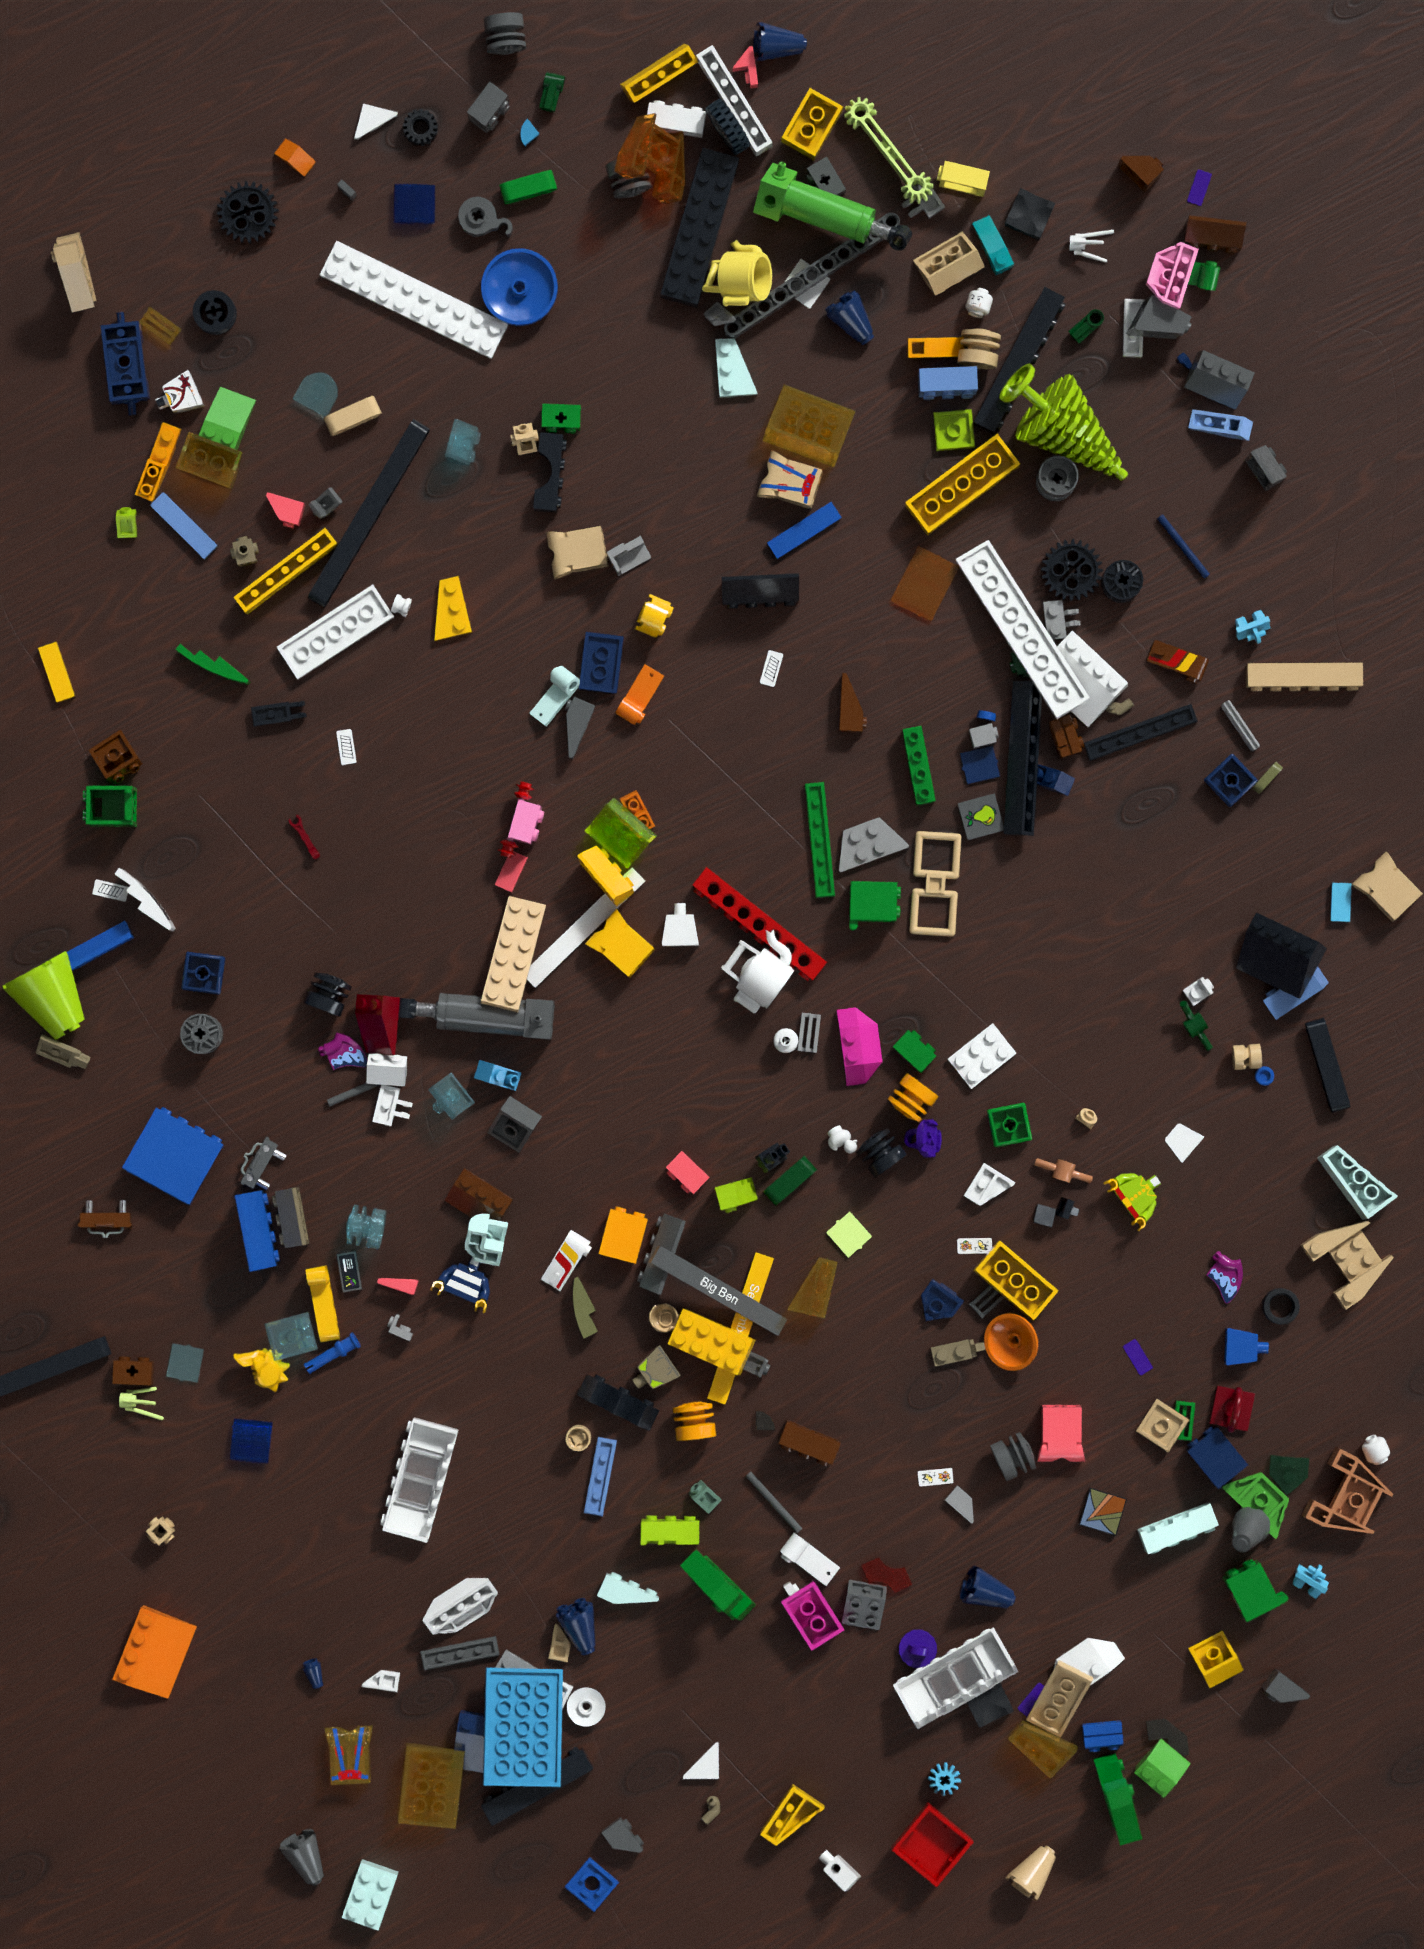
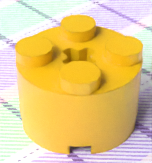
[635,594,673,638]

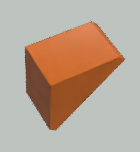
[274,139,316,177]

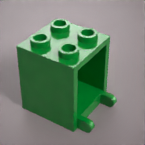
[83,786,137,827]
[849,881,901,931]
[1222,1559,1288,1622]

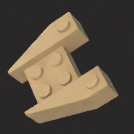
[51,232,96,312]
[1300,1220,1393,1309]

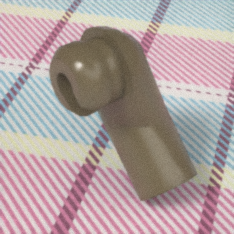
[1106,698,1134,715]

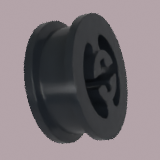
[193,290,237,335]

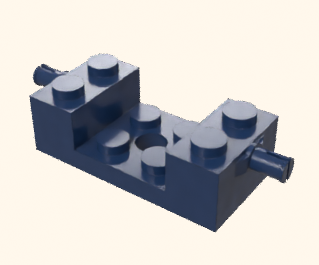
[101,312,150,416]

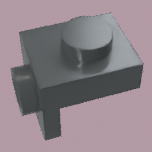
[308,487,343,519]
[743,1351,771,1378]

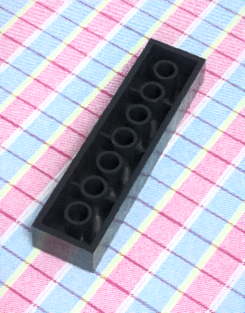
[661,147,739,308]

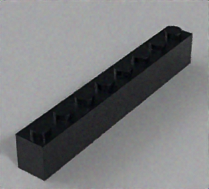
[973,287,1066,435]
[1004,681,1042,836]

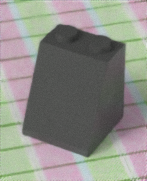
[1126,295,1192,339]

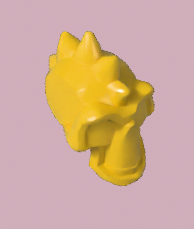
[233,1348,290,1392]

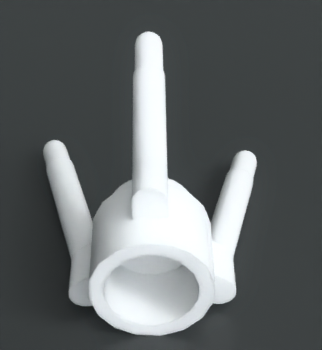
[1069,230,1114,263]

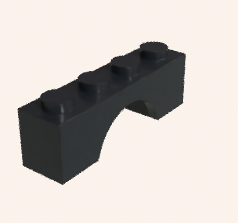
[533,432,567,513]

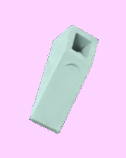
[597,1572,659,1604]

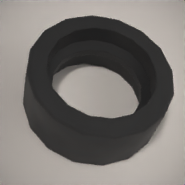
[1262,1288,1300,1325]

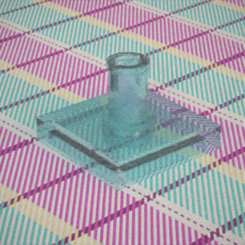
[428,1073,475,1120]

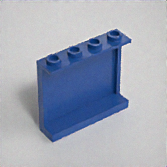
[122,1107,224,1206]

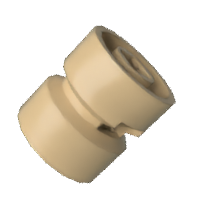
[1232,1044,1262,1070]
[566,1425,591,1451]

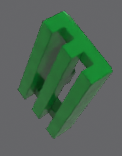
[1175,1400,1195,1441]

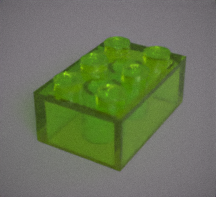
[585,798,657,869]

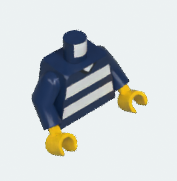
[430,1256,490,1313]

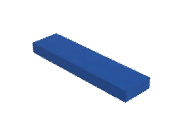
[767,502,842,559]

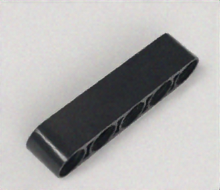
[1305,1018,1351,1113]

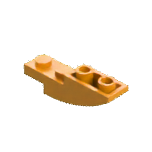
[135,422,182,502]

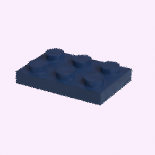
[579,632,624,694]

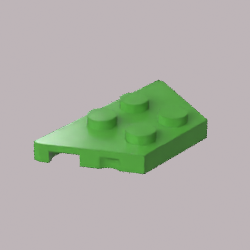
[1222,1472,1289,1539]

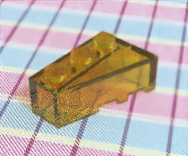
[1008,1720,1078,1779]

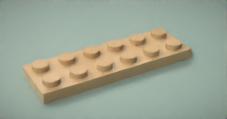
[481,896,546,1012]

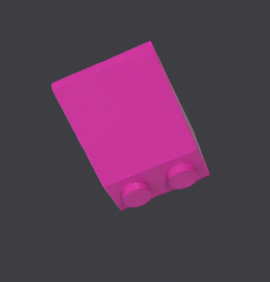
[781,1581,844,1651]

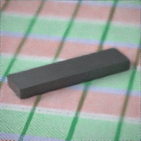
[420,1636,500,1670]

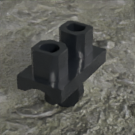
[755,1142,790,1173]

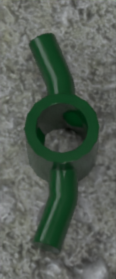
[1180,1001,1213,1051]

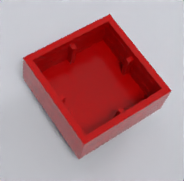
[891,1802,973,1887]

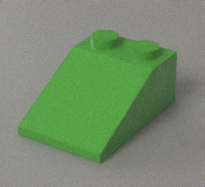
[198,387,256,454]

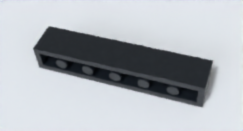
[481,1746,594,1826]

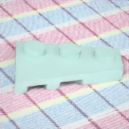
[715,338,758,398]

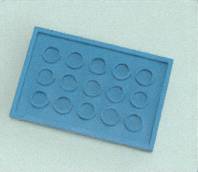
[483,1668,563,1787]

